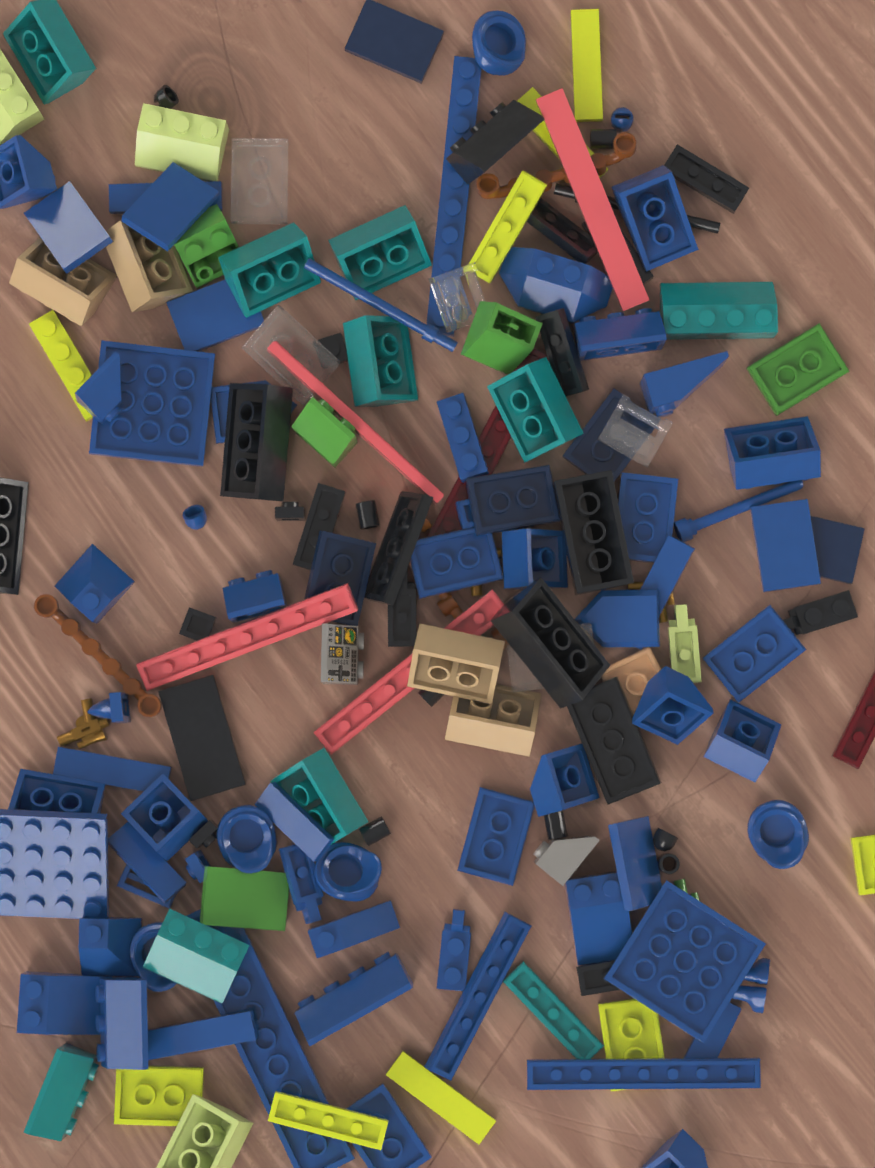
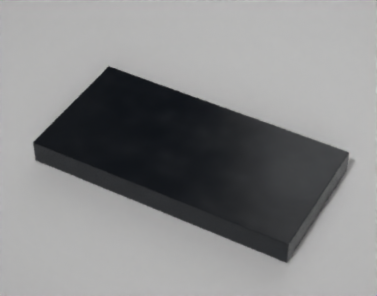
[364,491,433,606]
[158,675,246,801]
[567,677,662,805]

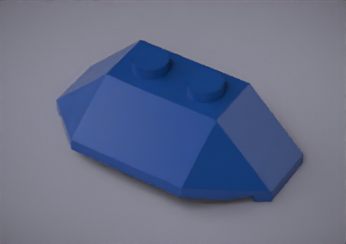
[499,247,613,323]

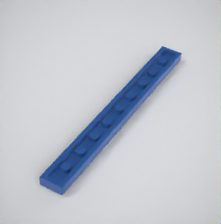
[427,56,482,337]

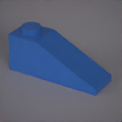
[308,900,400,958]

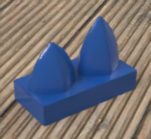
[88,692,131,724]

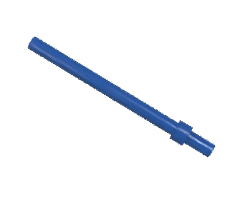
[304,258,458,352]

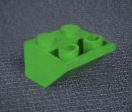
[174,204,239,288]
[461,301,543,375]
[291,397,358,468]

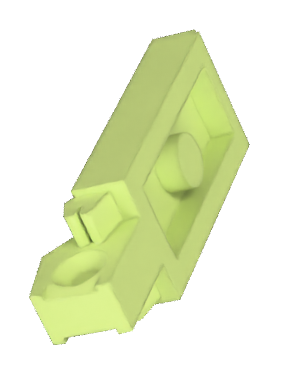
[668,604,702,683]

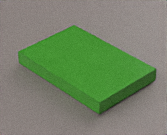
[746,323,849,416]
[200,866,289,931]

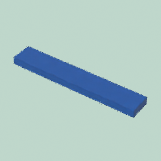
[424,912,531,1081]

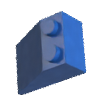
[611,165,699,271]
[640,351,729,418]
[565,871,632,966]
[17,971,113,1035]

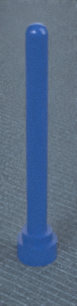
[674,480,804,542]

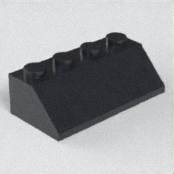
[220,383,293,502]
[553,470,634,595]
[0,477,29,595]
[491,577,610,709]

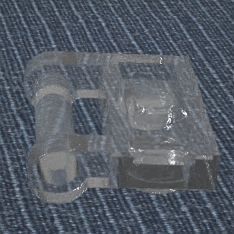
[429,262,486,333]
[598,394,673,468]

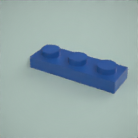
[437,393,489,483]

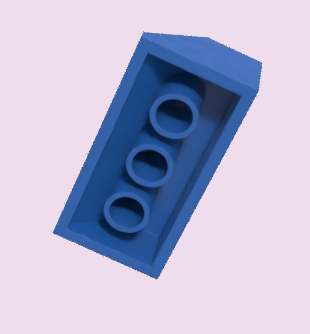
[294,952,413,1046]

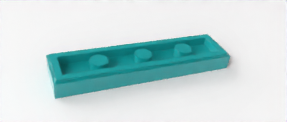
[503,961,604,1059]

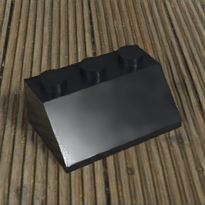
[446,100,545,185]

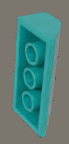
[660,282,778,340]

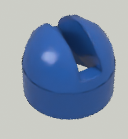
[611,107,634,132]
[182,505,207,530]

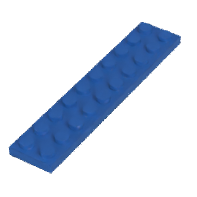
[187,909,355,1168]

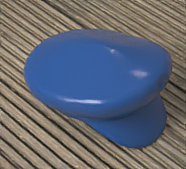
[472,10,526,76]
[747,800,809,869]
[217,805,277,873]
[314,842,382,902]
[130,922,177,992]

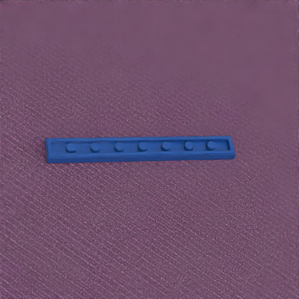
[527,1058,761,1090]

